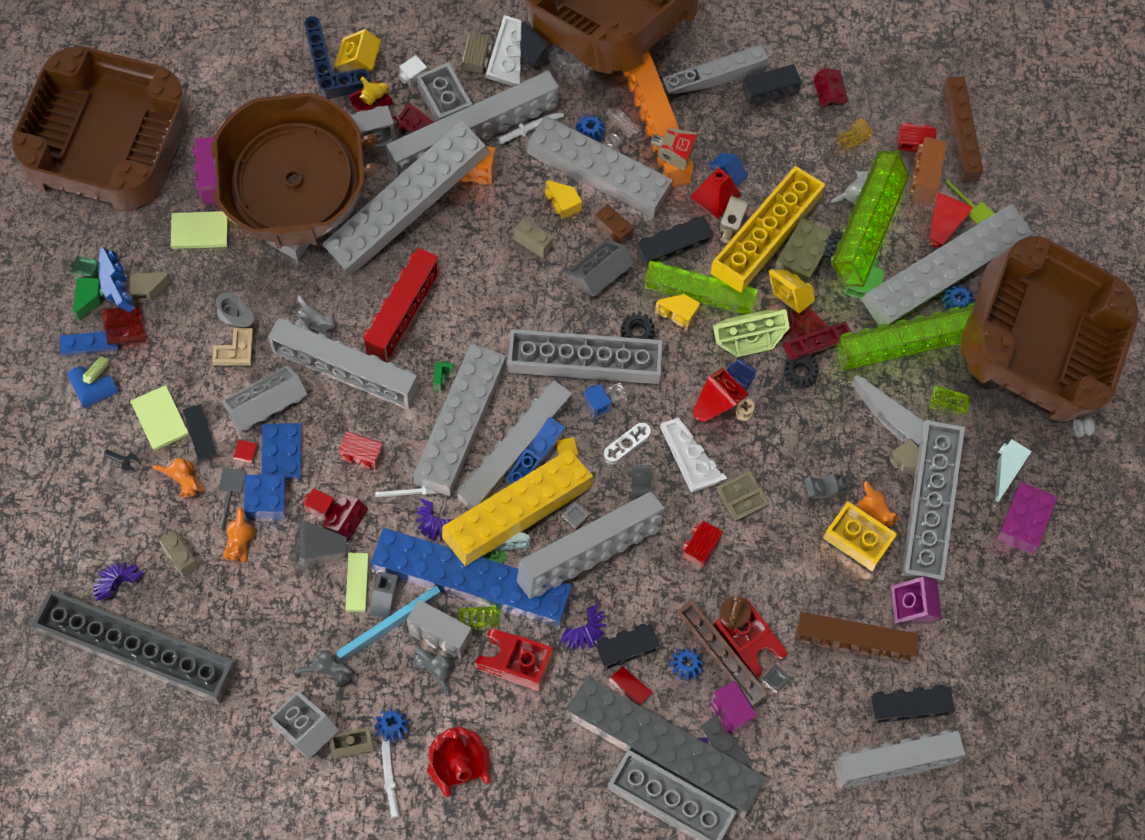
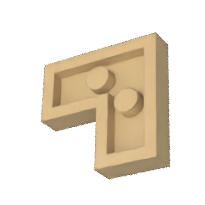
[212,328,253,366]

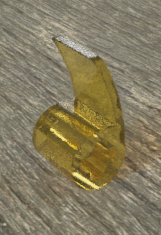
[836,117,874,150]

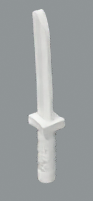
[498,113,564,145]
[375,486,453,498]
[382,739,400,818]

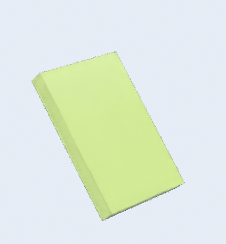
[171,211,228,249]
[130,385,189,451]

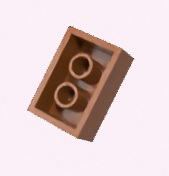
[909,137,947,206]

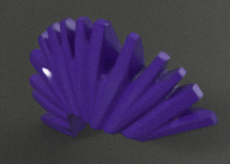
[416,499,455,541]
[93,562,144,601]
[559,603,606,650]

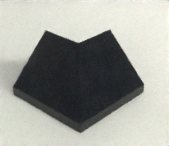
[521,21,549,66]

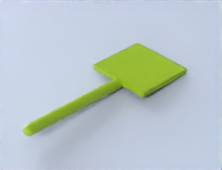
[946,180,995,225]

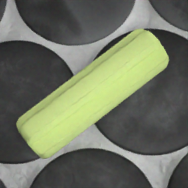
[83,357,109,384]

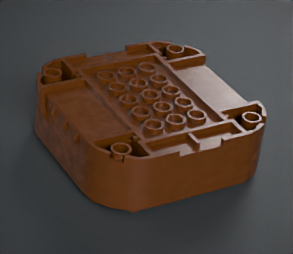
[525,0,698,74]
[12,46,189,212]
[960,236,1138,422]

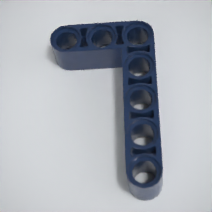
[304,16,371,99]

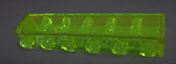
[643,261,758,315]

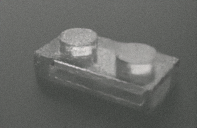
[605,108,642,138]

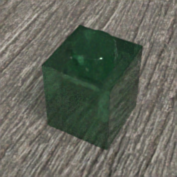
[70,256,99,280]

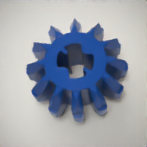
[575,113,606,141]
[942,284,975,317]
[670,647,704,681]
[374,707,409,743]

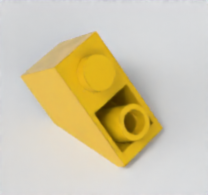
[544,180,582,219]
[655,294,700,328]

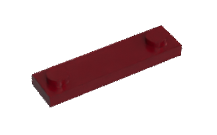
[783,321,854,361]

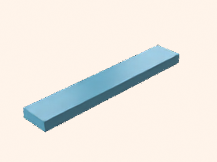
[336,586,441,662]

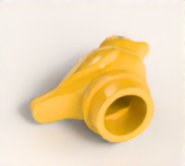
[360,77,389,105]

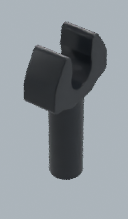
[103,449,140,473]

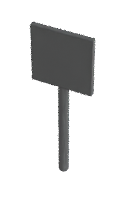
[218,468,246,530]

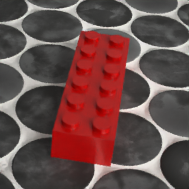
[363,247,440,363]

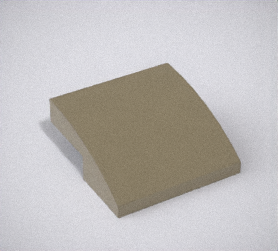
[715,470,769,521]

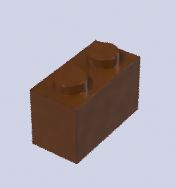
[594,204,634,245]

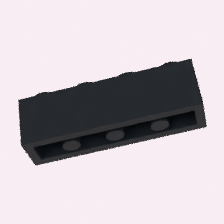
[636,216,714,269]
[868,685,955,724]

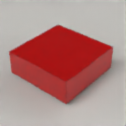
[233,440,258,464]

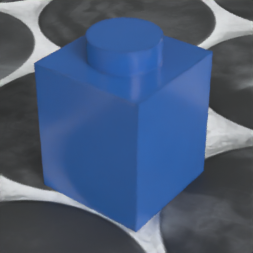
[583,384,612,418]

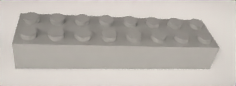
[527,115,673,218]
[268,318,419,409]
[508,329,663,384]
[413,343,506,496]
[901,420,965,583]
[517,491,665,599]

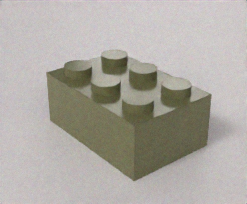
[775,218,832,283]

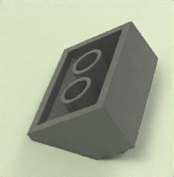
[565,239,635,296]

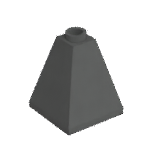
[295,520,350,571]

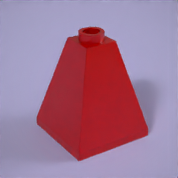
[690,167,741,220]
[928,192,973,249]
[692,367,749,422]

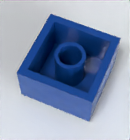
[244,474,287,519]

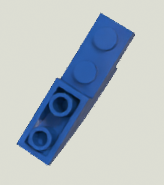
[98,247,135,312]
[505,416,566,484]

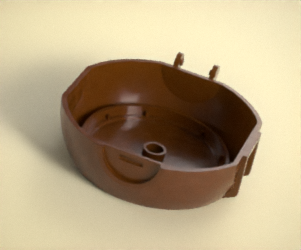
[210,93,380,249]

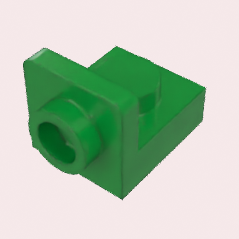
[433,361,454,391]

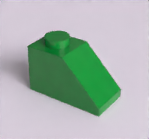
[72,278,105,320]

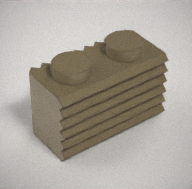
[462,32,493,74]
[513,217,553,258]
[159,530,199,577]
[329,727,374,759]

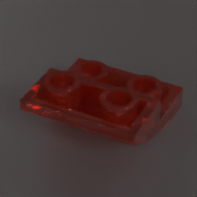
[101,306,146,345]
[785,306,829,340]

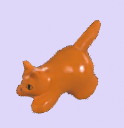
[152,458,204,498]
[857,481,898,527]
[223,507,256,563]

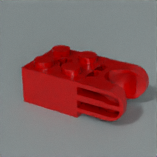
[713,598,787,679]
[475,628,554,692]

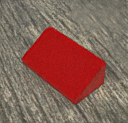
[609,666,653,707]

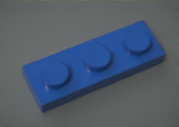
[60,330,119,356]

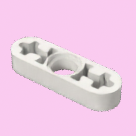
[604,423,651,465]

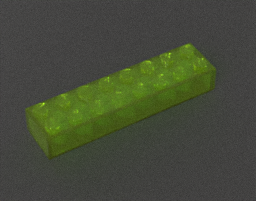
[831,151,910,288]
[835,303,975,372]

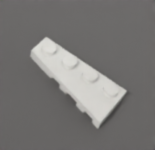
[485,15,521,86]
[660,418,727,493]

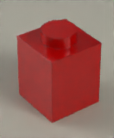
[303,488,335,520]

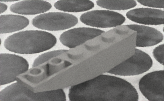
[662,44,769,94]
[852,375,925,448]

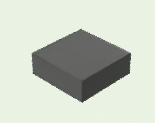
[762,664,791,693]

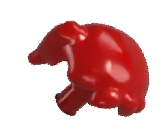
[427,726,491,797]

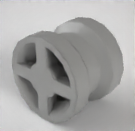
[1073,416,1095,438]

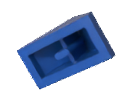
[709,153,748,187]

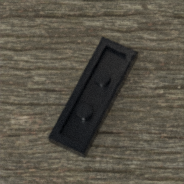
[183,404,217,463]

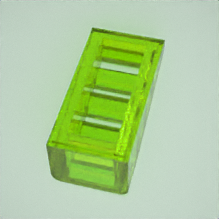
[929,386,970,415]
[458,606,500,629]

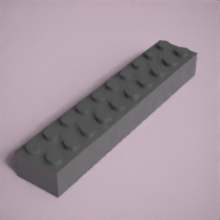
[32,590,236,704]
[566,677,766,818]

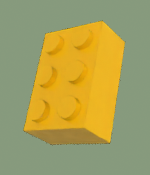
[823,501,897,571]

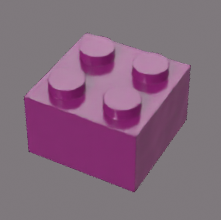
[710,680,756,736]

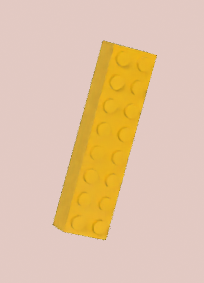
[710,166,826,293]
[442,449,593,566]

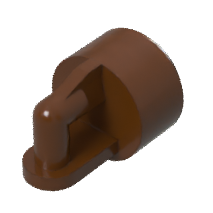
[719,596,751,629]

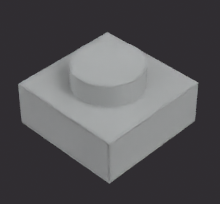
[562,501,589,530]

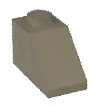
[889,439,919,475]

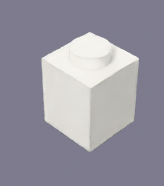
[399,55,427,88]

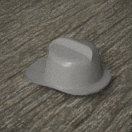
[216,292,254,327]

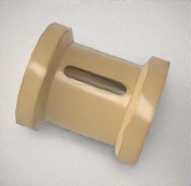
[736,398,755,421]

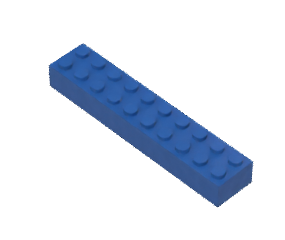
[370,527,572,628]

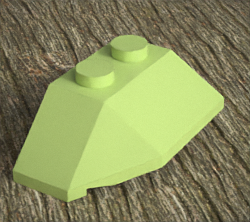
[713,309,790,357]

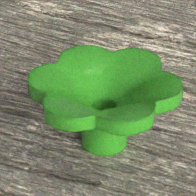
[482,550,507,564]

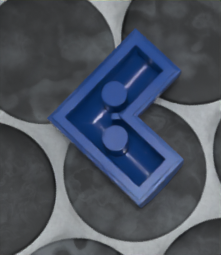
[67,366,119,409]

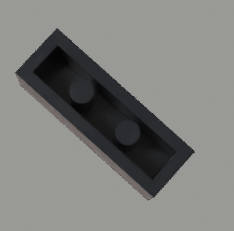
[742,64,802,105]
[595,624,660,671]

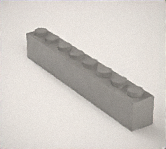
[457,381,572,509]

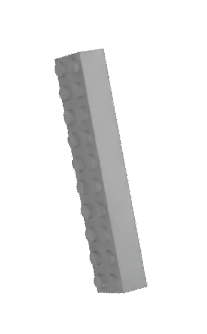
[386,70,559,177]
[323,120,490,276]
[861,204,1033,330]

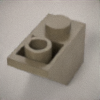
[129,270,170,303]

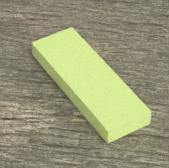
[345,553,369,612]

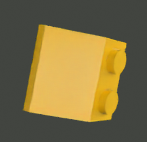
[334,29,381,72]
[768,269,815,313]

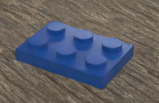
[261,423,302,480]

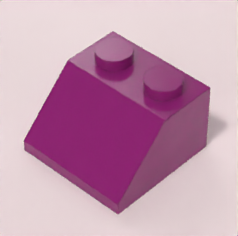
[891,577,942,625]

